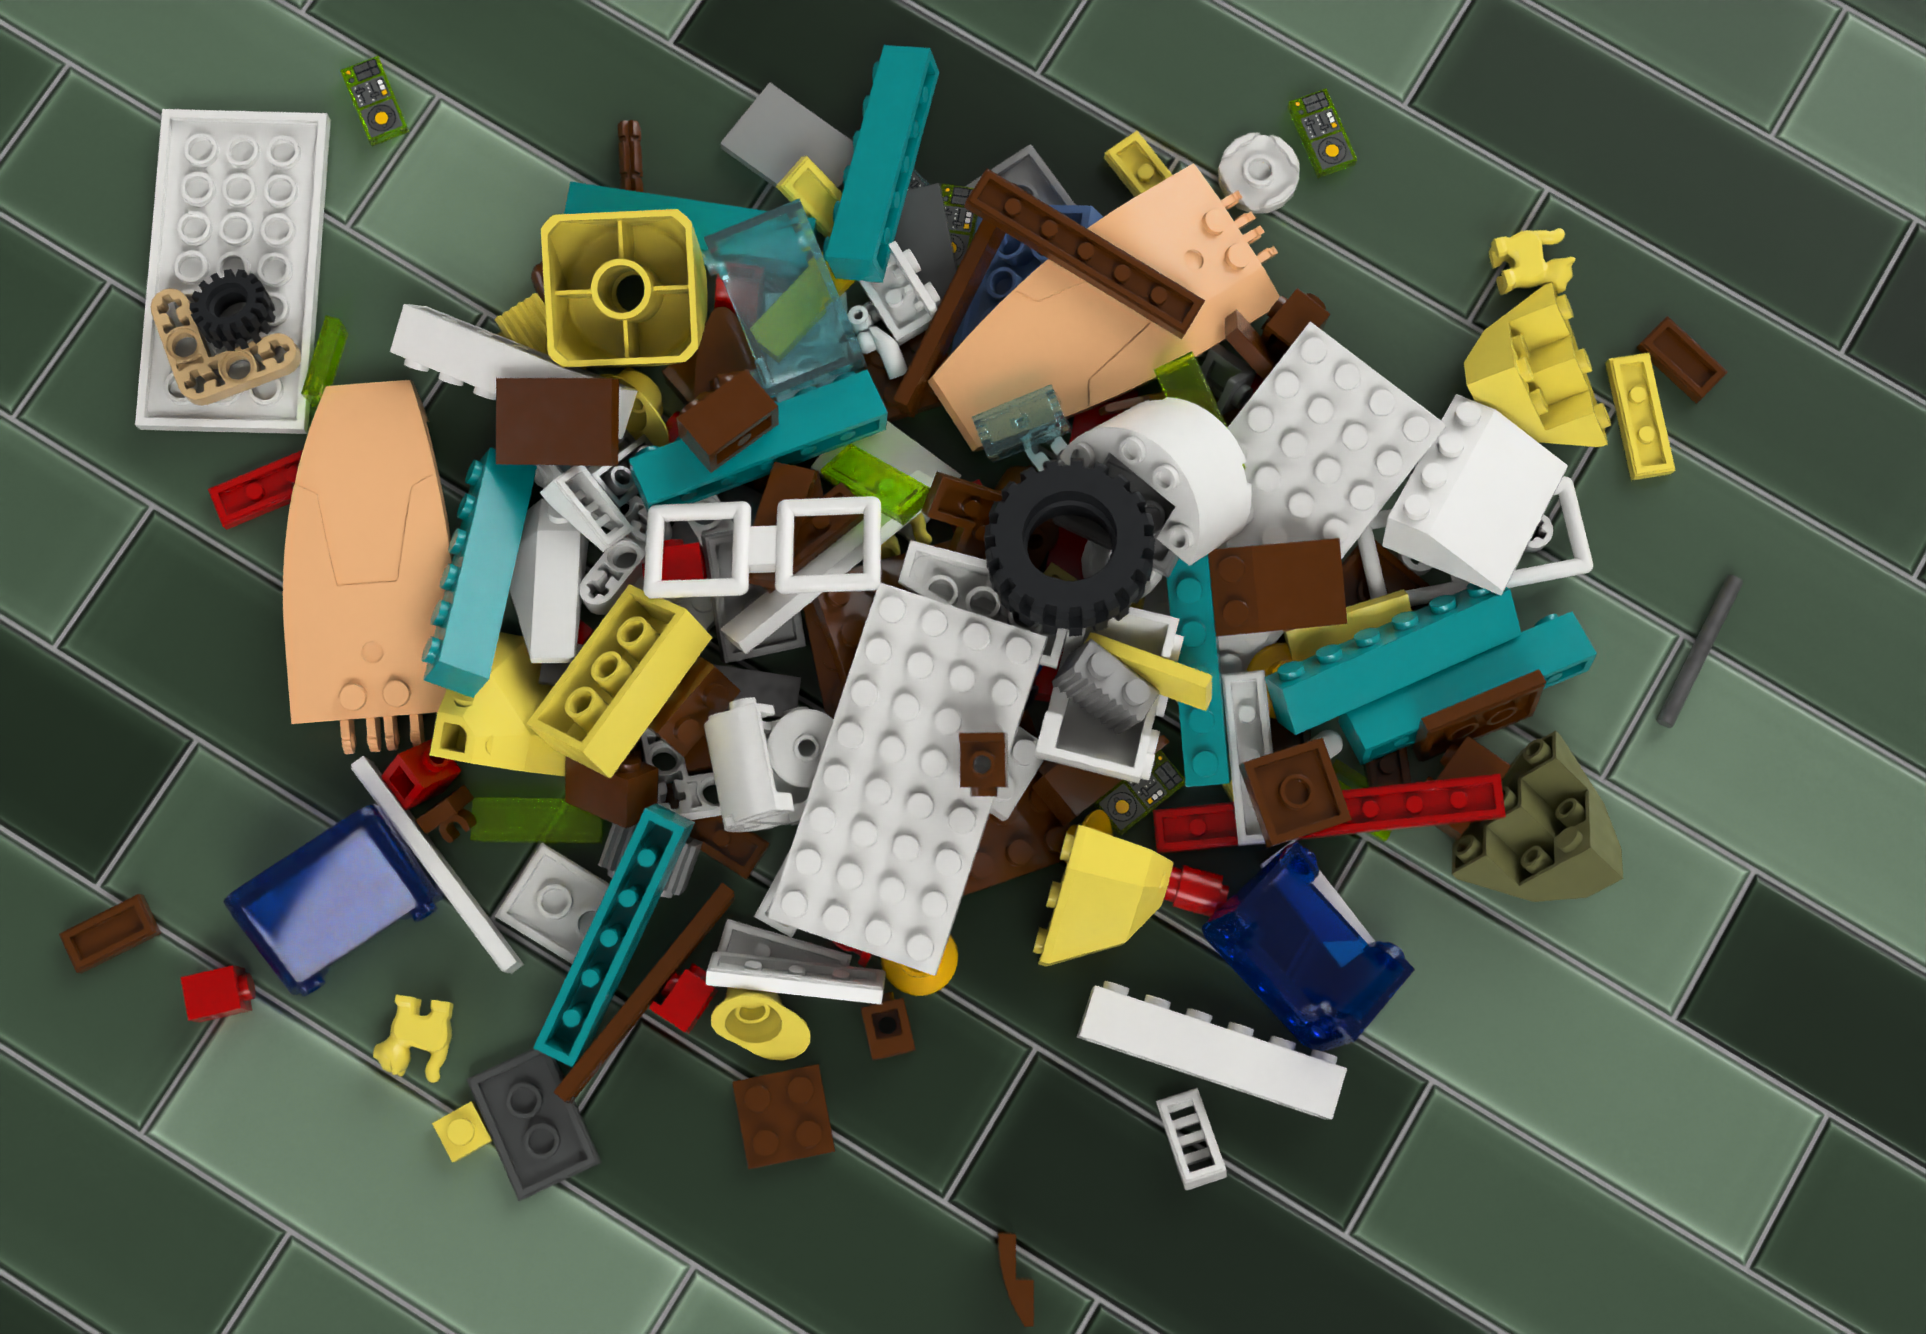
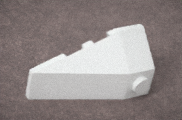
[509,499,589,663]
[899,540,1067,669]

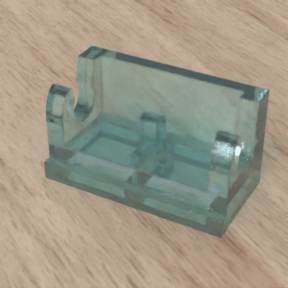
[972,384,1072,463]

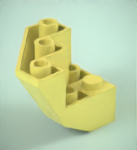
[1464,282,1611,447]
[430,632,565,776]
[1033,825,1174,967]

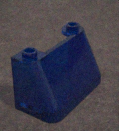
[223,804,444,997]
[1202,841,1415,1051]

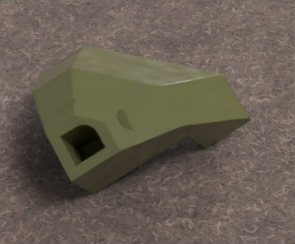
[1452,731,1623,902]

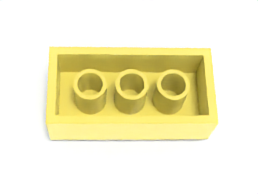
[526,584,712,779]

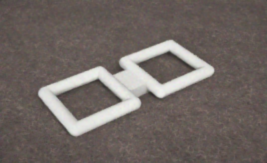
[1357,476,1593,607]
[643,496,881,599]

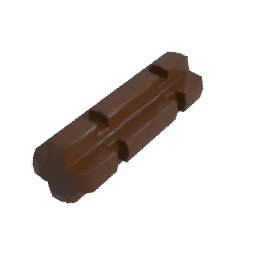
[618,120,643,192]

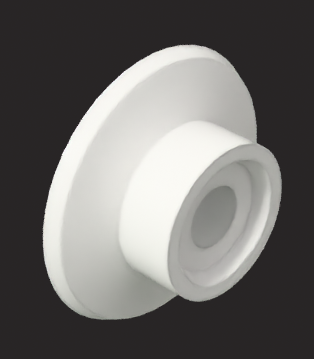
[767,709,834,787]

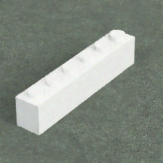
[390,304,638,439]
[1077,981,1347,1120]

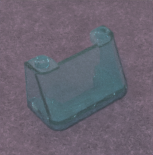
[701,199,867,399]

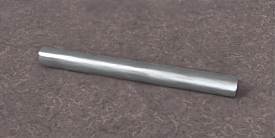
[1656,575,1743,728]

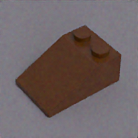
[1208,538,1347,637]

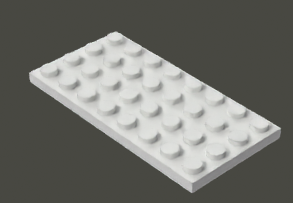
[135,109,331,434]
[1143,322,1447,674]
[768,583,1048,976]

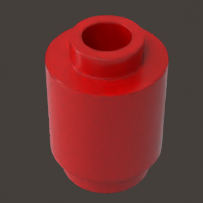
[1164,865,1229,917]

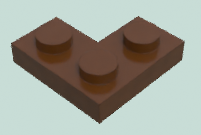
[921,471,1002,560]

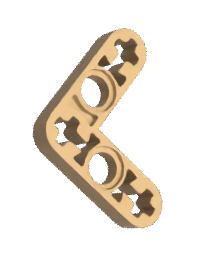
[150,288,301,406]

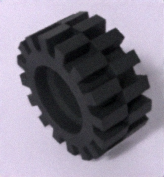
[189,269,276,351]

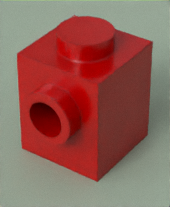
[642,539,708,599]
[381,738,461,811]

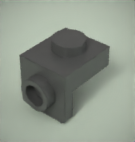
[1195,344,1257,416]

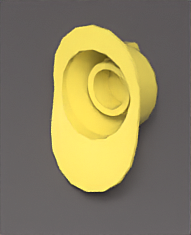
[600,367,669,447]
[711,987,811,1061]

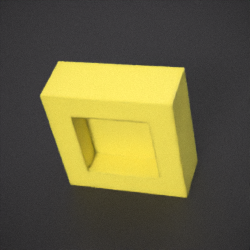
[432,1101,493,1162]

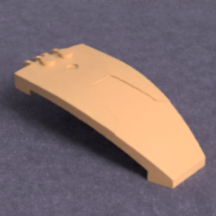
[927,163,1280,452]
[283,380,454,754]

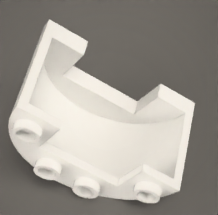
[1059,397,1252,566]
[1035,606,1184,784]
[704,697,815,832]

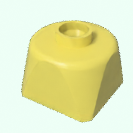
[541,209,708,368]

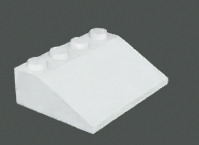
[1382,394,1568,596]

